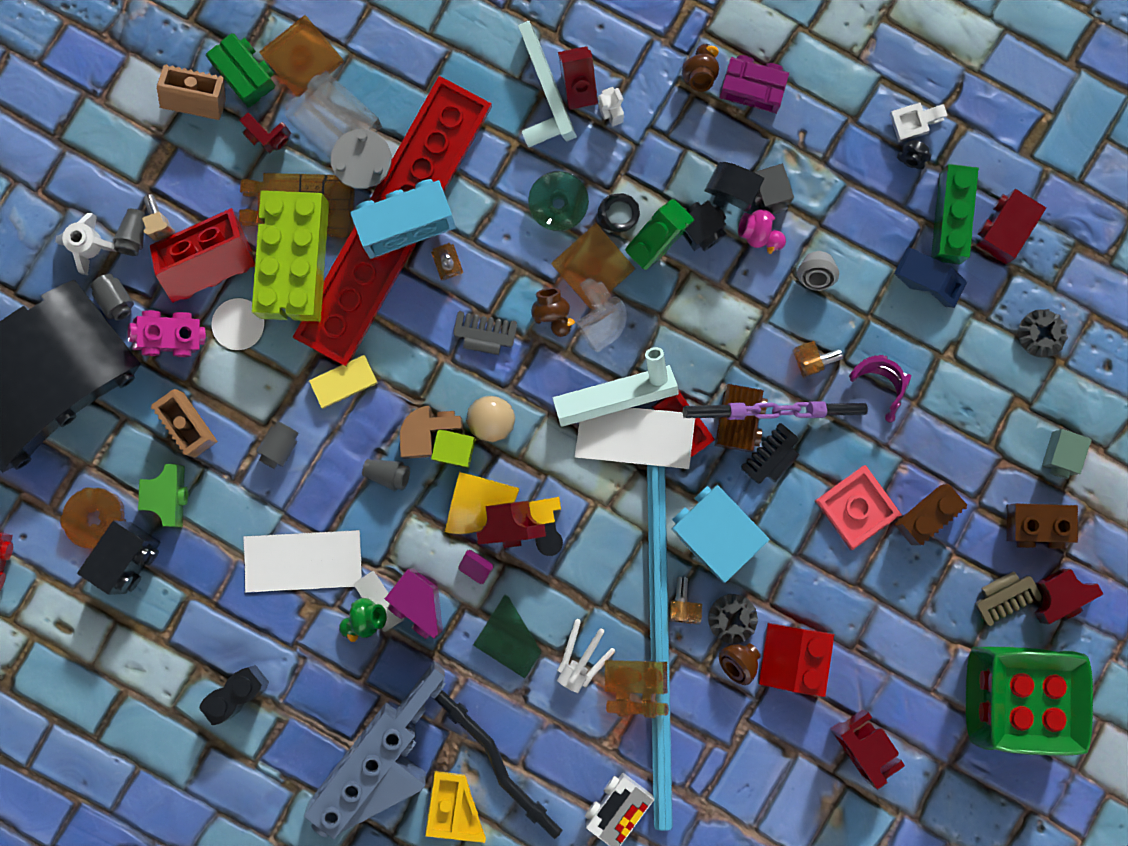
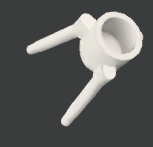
[557,619,615,693]

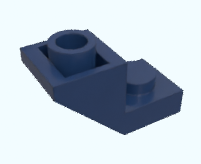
[894,248,967,308]

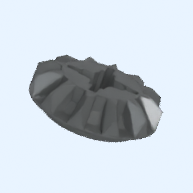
[1018,309,1069,358]
[708,594,758,644]

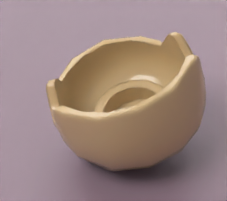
[466,396,515,442]

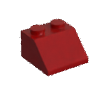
[758,623,835,697]

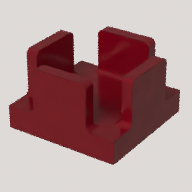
[830,709,905,790]

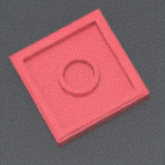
[814,465,902,550]

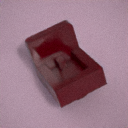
[239,112,291,154]

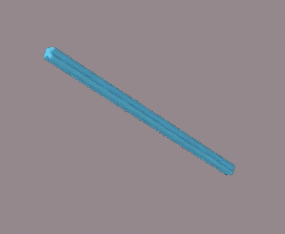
[647,465,673,831]

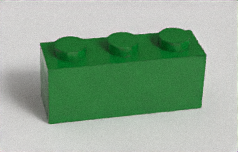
[931,164,979,264]

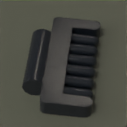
[741,423,800,484]

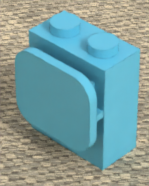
[671,485,770,583]

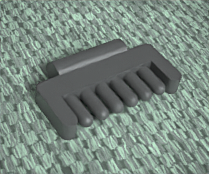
[454,311,517,355]

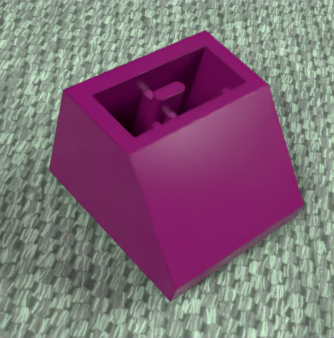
[384,569,443,639]

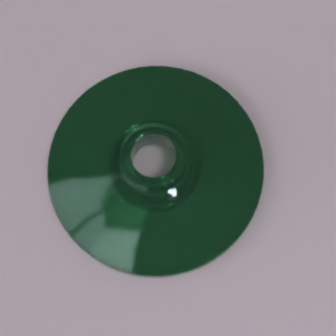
[528,171,589,231]

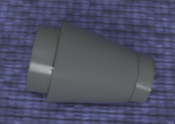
[113,208,145,256]
[362,459,410,491]

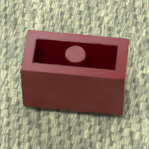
[976,189,1047,264]

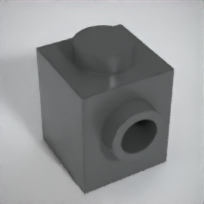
[753,163,794,214]

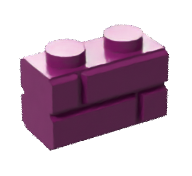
[719,55,789,114]

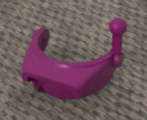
[849,354,912,423]

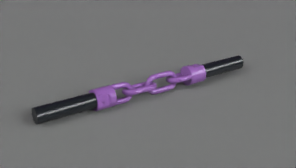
[682,401,868,420]

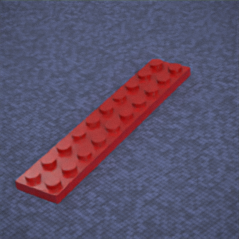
[292,76,492,367]

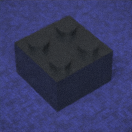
[77,520,161,595]

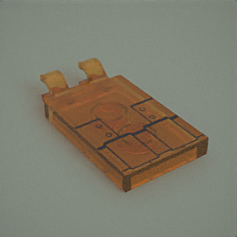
[239,173,355,237]

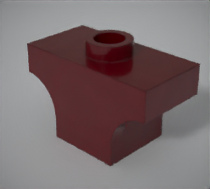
[558,46,598,110]
[476,500,546,548]
[1034,569,1103,624]

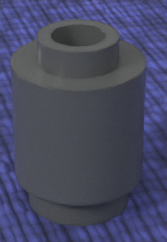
[90,274,134,321]
[256,421,299,469]

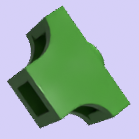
[138,464,188,527]

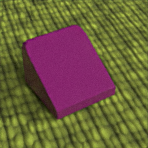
[458,550,495,584]

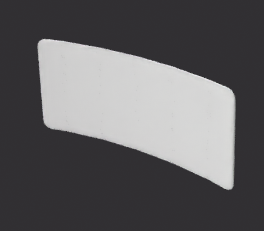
[354,571,404,632]

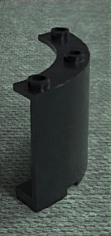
[0,280,141,473]

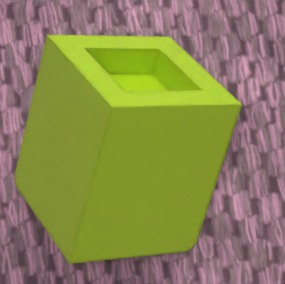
[431,430,476,469]

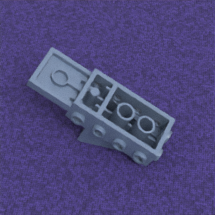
[304,660,446,840]

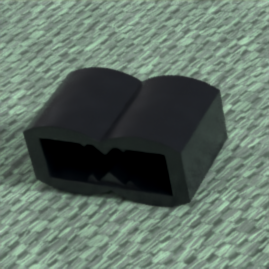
[199,665,269,725]

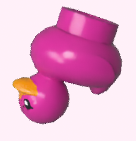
[738,209,786,254]

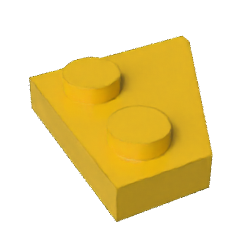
[425,771,486,843]

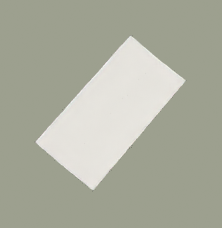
[575,408,695,469]
[244,530,362,592]

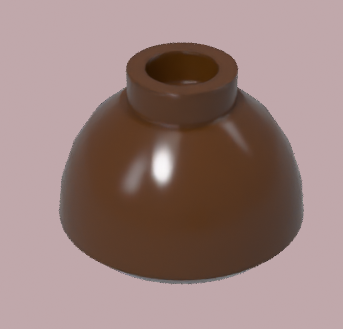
[719,643,761,685]

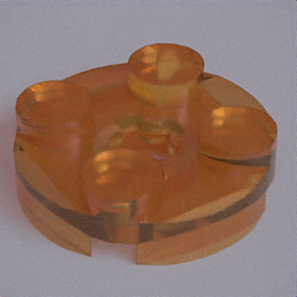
[60,487,126,548]

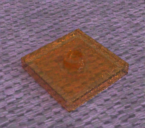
[259,15,344,99]
[550,223,636,309]

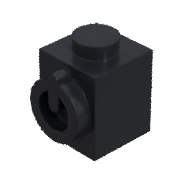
[682,200,727,251]

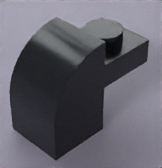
[704,162,765,212]

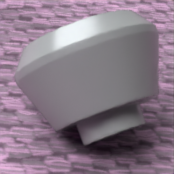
[797,251,839,290]

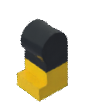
[529,497,563,556]

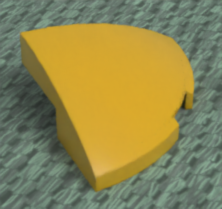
[445,472,520,534]

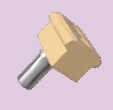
[142,195,175,241]

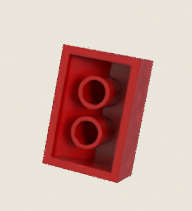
[150,208,255,303]

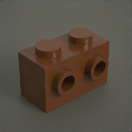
[1006,503,1078,549]

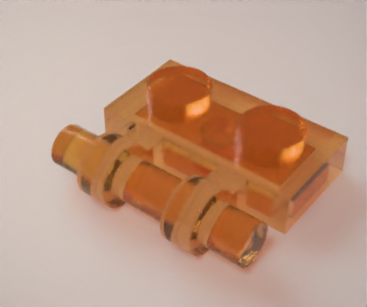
[605,660,669,718]

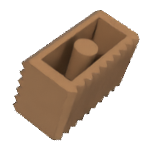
[156,64,226,120]
[151,389,218,457]

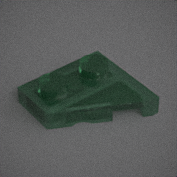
[473,594,542,678]

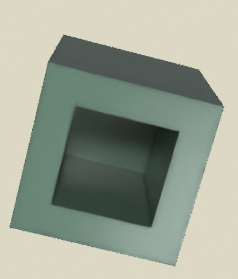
[1042,429,1092,479]

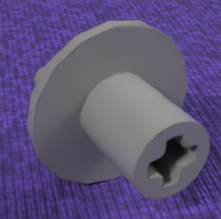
[331,129,392,189]

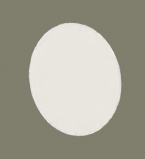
[212,298,264,350]

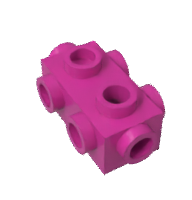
[127,310,206,357]

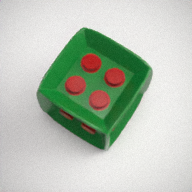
[966,647,1093,756]

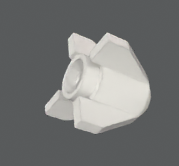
[55,213,117,275]

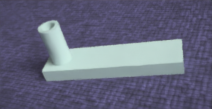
[518,21,577,147]
[552,347,679,427]

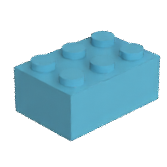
[350,179,456,259]

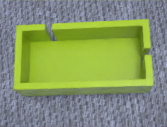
[252,190,329,322]

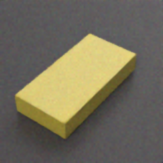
[309,355,378,409]

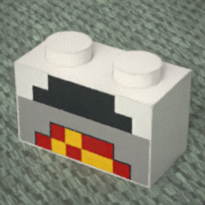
[585,773,654,846]

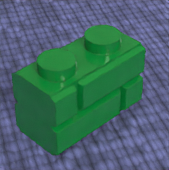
[205,33,276,108]
[625,199,694,270]

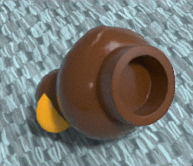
[682,44,720,92]
[531,288,575,337]

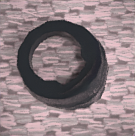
[596,193,640,232]

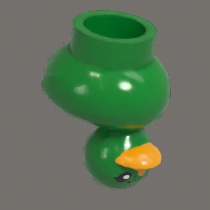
[339,598,387,642]

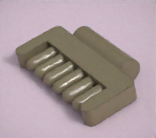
[975,571,1042,626]

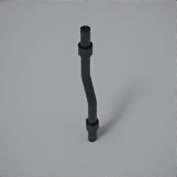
[435,690,563,839]

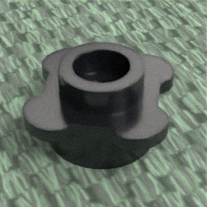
[897,140,932,169]

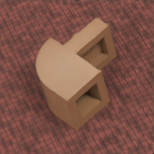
[400,406,463,459]

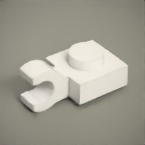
[598,87,624,127]
[890,102,947,142]

